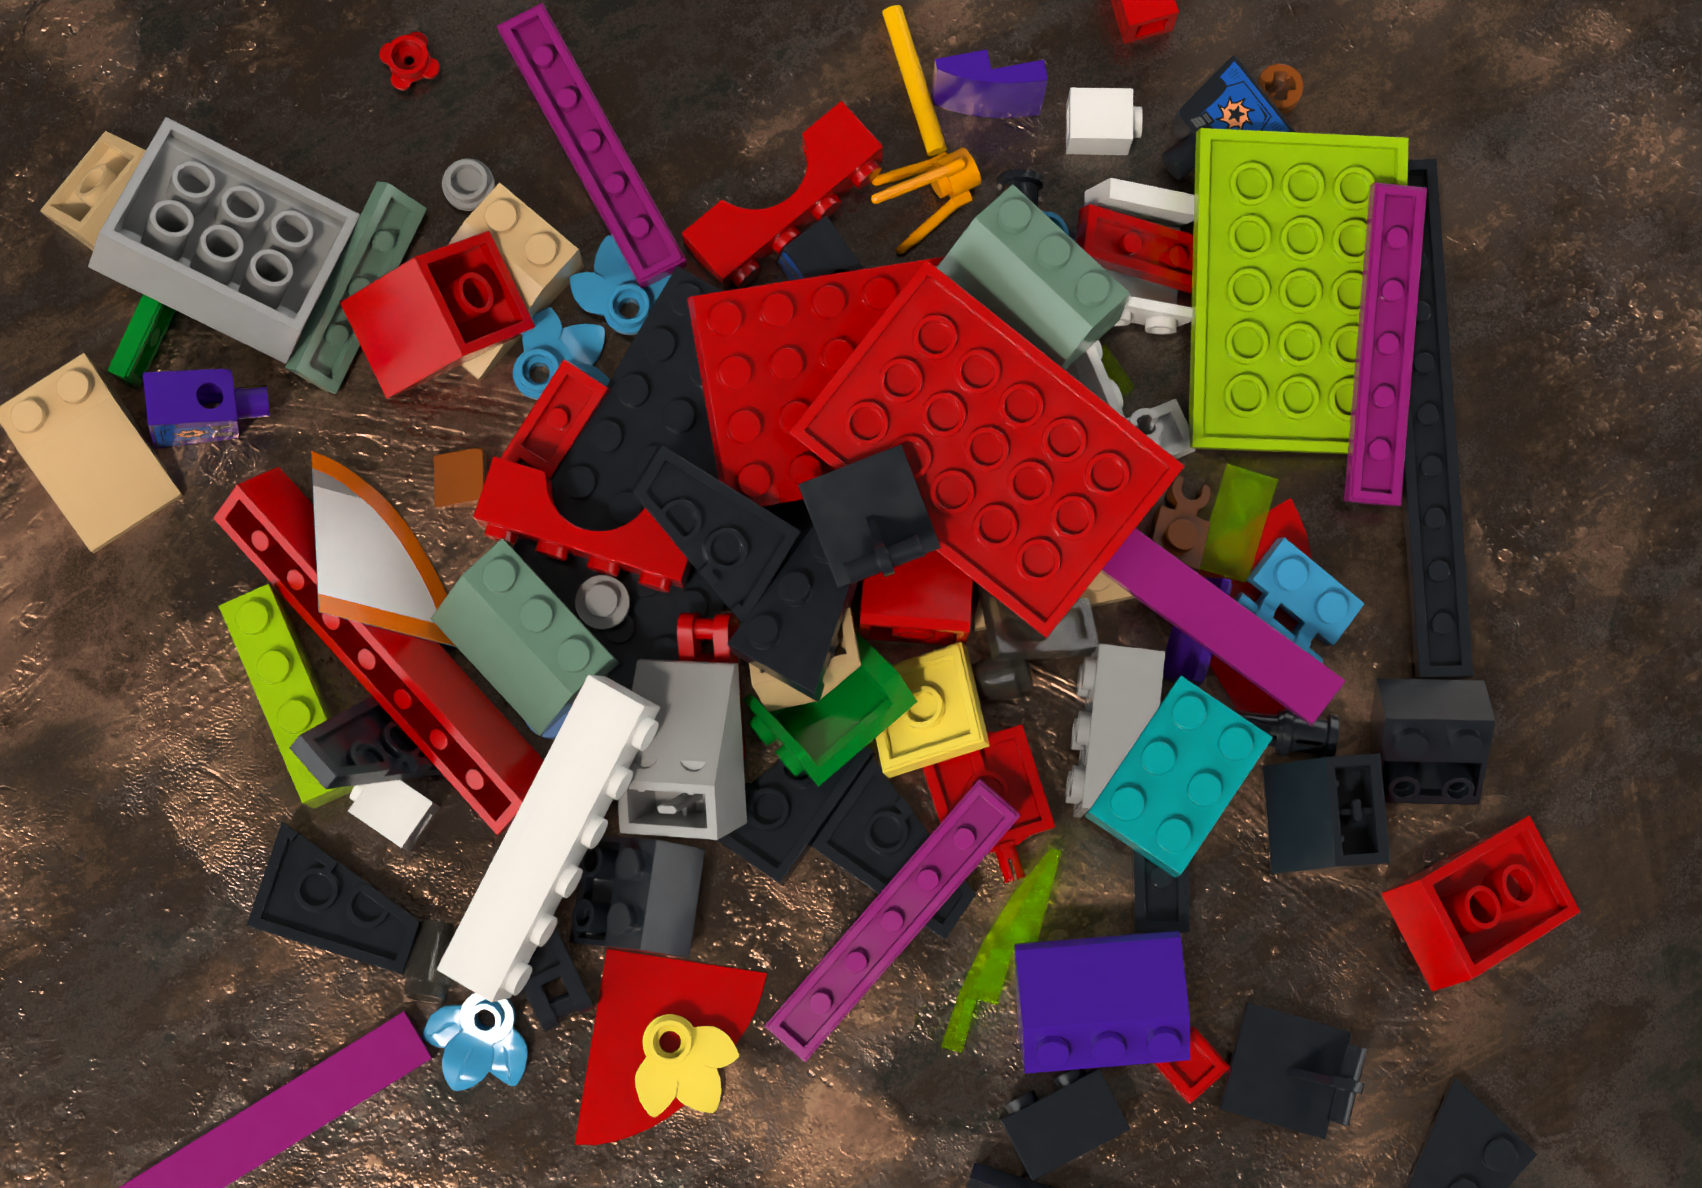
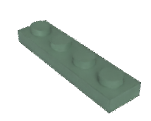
[285,181,427,394]

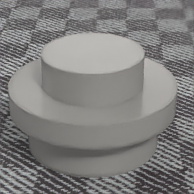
[442,158,495,211]
[575,575,630,630]

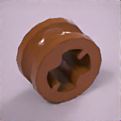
[1257,64,1304,115]

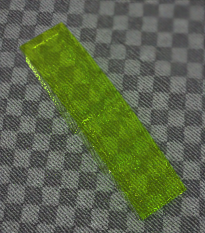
[939,848,1061,1053]

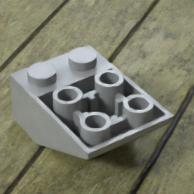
[1065,644,1165,818]
[618,659,747,840]

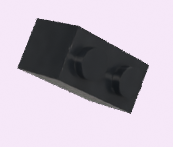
[998,1069,1130,1181]

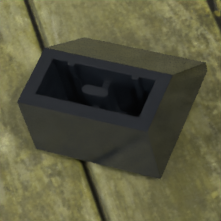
[1370,678,1496,805]
[1261,753,1391,874]
[569,836,705,958]

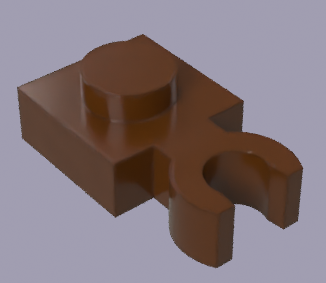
[1149,475,1211,572]

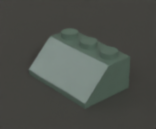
[937,184,1130,370]
[431,539,620,737]

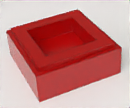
[1152,1026,1229,1104]

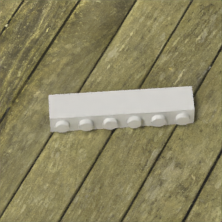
[436,675,661,1002]

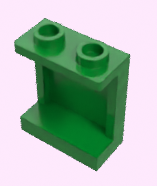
[743,630,918,787]

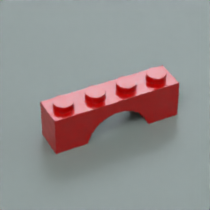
[682,101,883,291]
[473,456,692,593]

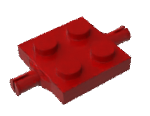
[922,724,1055,884]

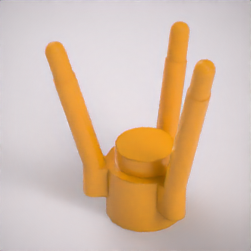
[871,147,981,255]

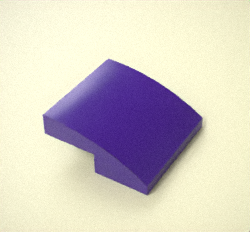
[931,49,1048,118]

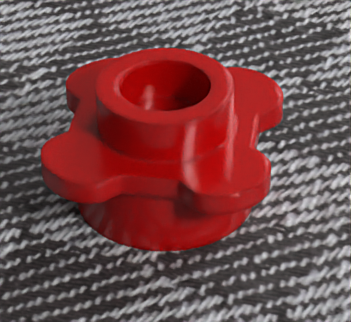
[379,32,440,91]

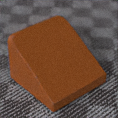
[433,448,488,509]

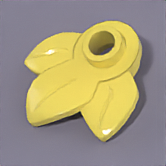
[635,1014,739,1117]

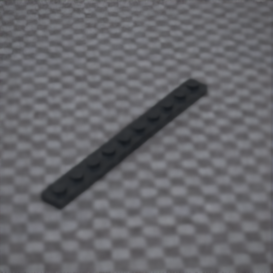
[1402,159,1473,680]

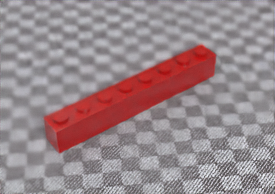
[213,466,544,836]

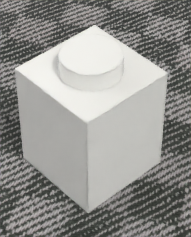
[1066,87,1143,155]
[348,780,440,852]

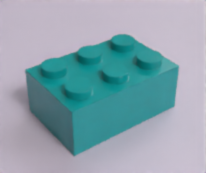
[1085,676,1273,878]

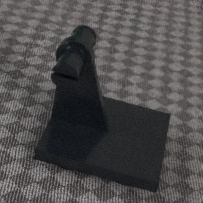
[798,445,941,588]
[1219,1002,1368,1139]

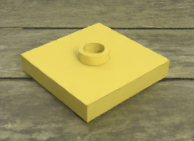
[876,642,990,778]

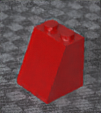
[340,231,535,399]
[859,550,973,646]

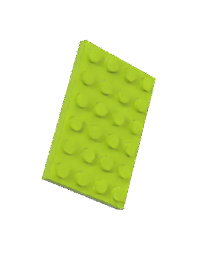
[1189,128,1409,454]

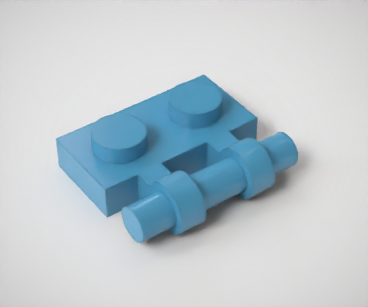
[1234,537,1365,663]

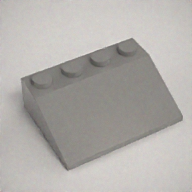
[88,117,360,364]

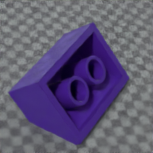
[1014,931,1190,1074]

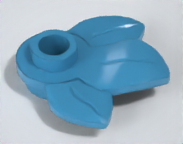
[570,235,671,335]
[513,307,610,400]
[422,992,528,1091]

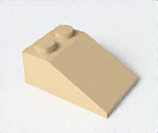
[448,182,584,381]
[0,353,183,554]

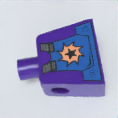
[143,369,270,449]

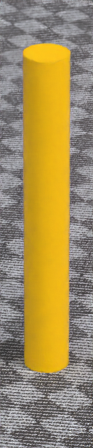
[882,5,947,156]

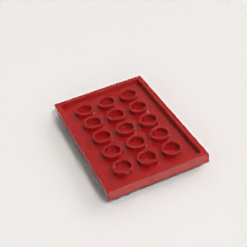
[687,256,945,507]
[789,260,1185,638]

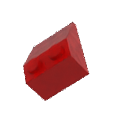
[1381,815,1580,991]

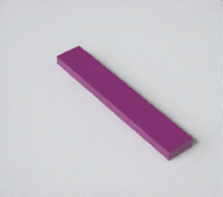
[497,3,688,289]
[1344,182,1427,507]
[1101,528,1346,726]
[765,779,1021,1062]
[119,1011,434,1188]

